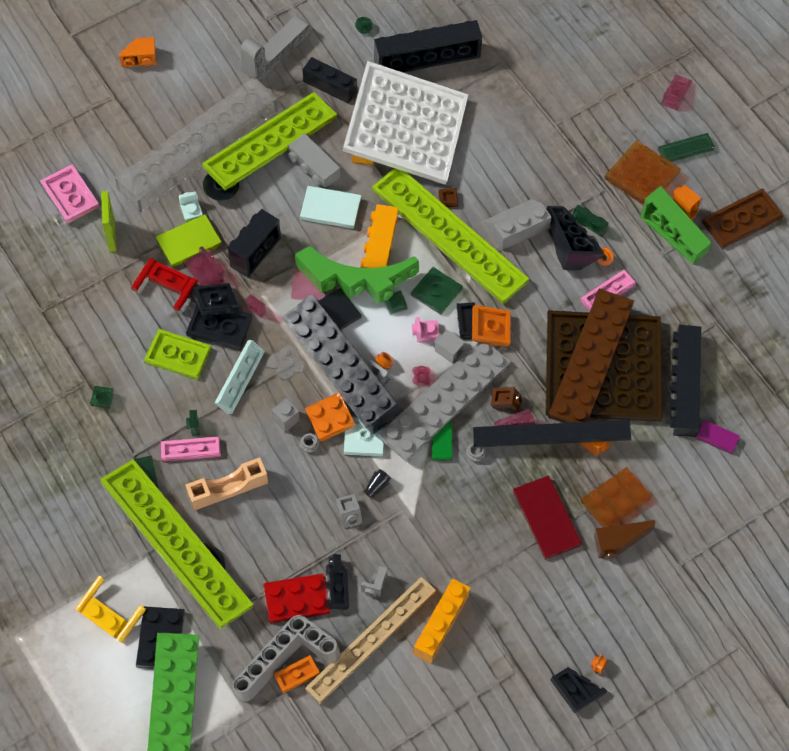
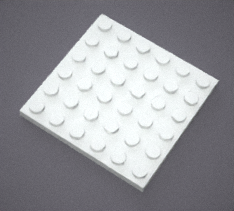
[342,61,468,185]

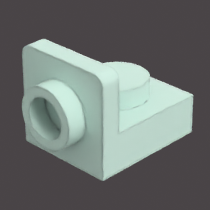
[179,191,203,223]

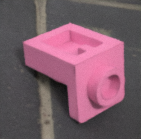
[412,317,439,342]

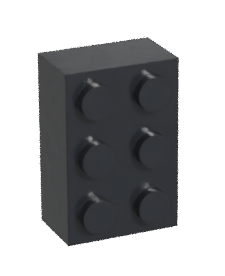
[228,209,281,278]

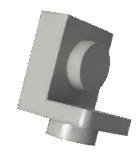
[335,494,363,528]
[361,566,388,597]

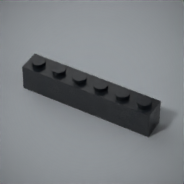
[670,324,702,437]

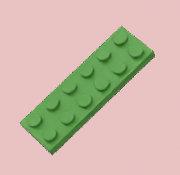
[147,633,199,751]

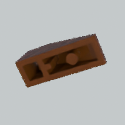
[594,520,655,559]

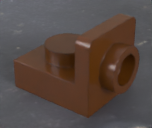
[491,387,523,412]

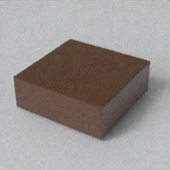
[438,188,458,208]

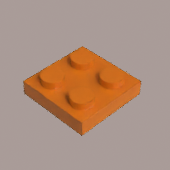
[472,305,511,347]
[304,392,356,442]

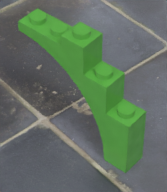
[295,246,419,304]

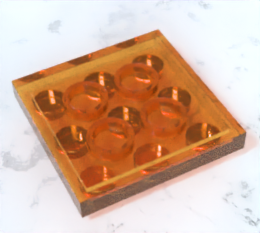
[604,140,681,205]

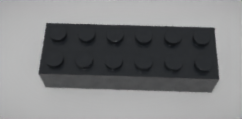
[374,20,482,73]

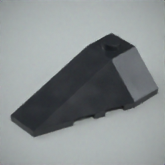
[546,206,604,271]

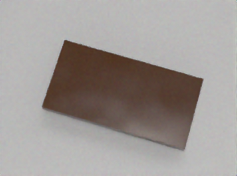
[702,188,783,249]

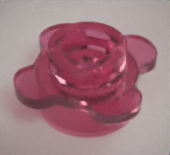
[412,366,431,384]

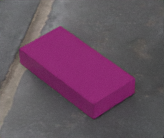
[696,420,740,454]

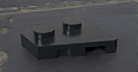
[550,667,607,713]

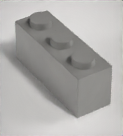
[288,133,340,189]

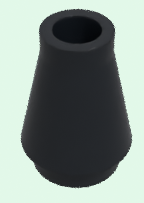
[363,469,391,499]

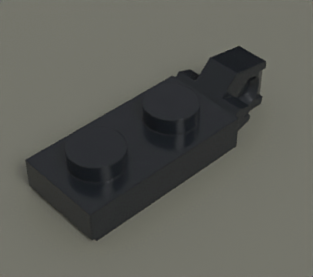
[326,554,349,610]

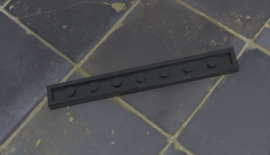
[473,420,631,447]

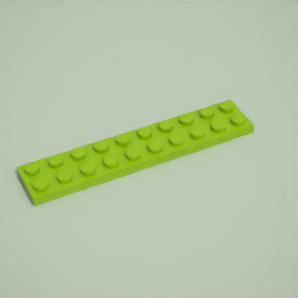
[372,168,529,305]
[100,459,253,630]

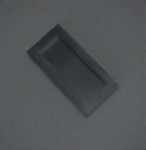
[456,302,475,339]

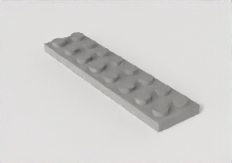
[378,342,511,462]

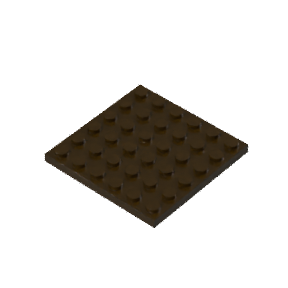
[545,310,662,422]

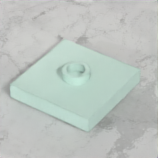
[344,417,384,456]

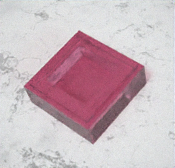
[246,294,266,317]

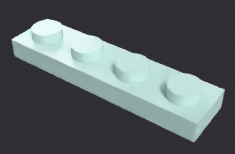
[214,340,265,414]

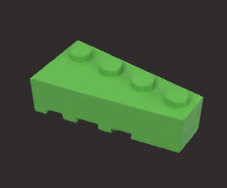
[640,186,711,265]

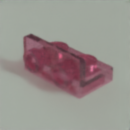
[184,246,225,286]

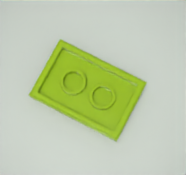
[101,191,116,252]
[156,215,222,268]
[144,329,212,380]

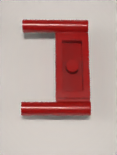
[131,258,198,311]

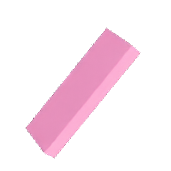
[580,270,636,311]
[161,436,221,462]

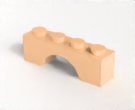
[185,457,268,511]

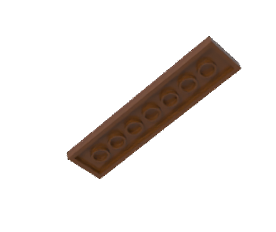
[548,288,634,423]

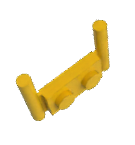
[75,575,146,643]

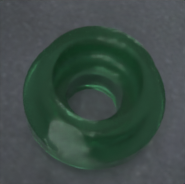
[355,17,372,34]

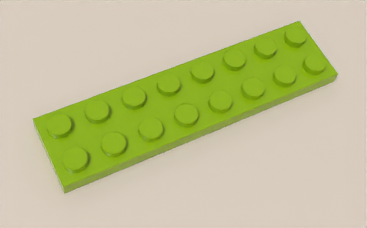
[202,92,337,191]

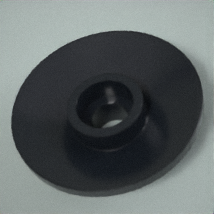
[203,174,239,201]

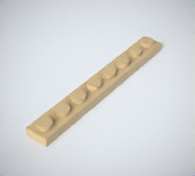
[305,577,436,704]

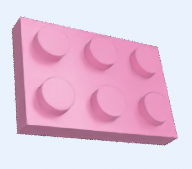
[40,164,100,224]

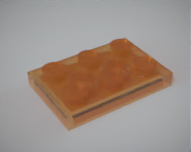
[580,467,652,528]

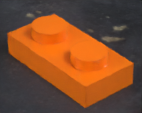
[273,655,320,694]

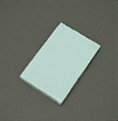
[300,186,361,229]

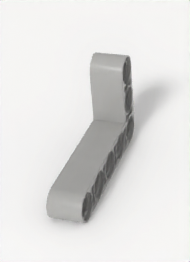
[241,15,312,82]
[233,615,341,701]

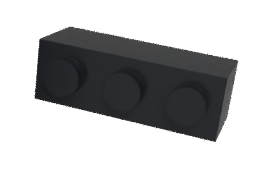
[302,57,357,104]

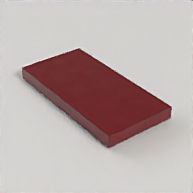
[513,475,582,560]

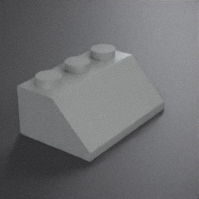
[484,199,551,250]

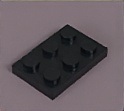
[186,305,252,350]
[136,606,185,669]

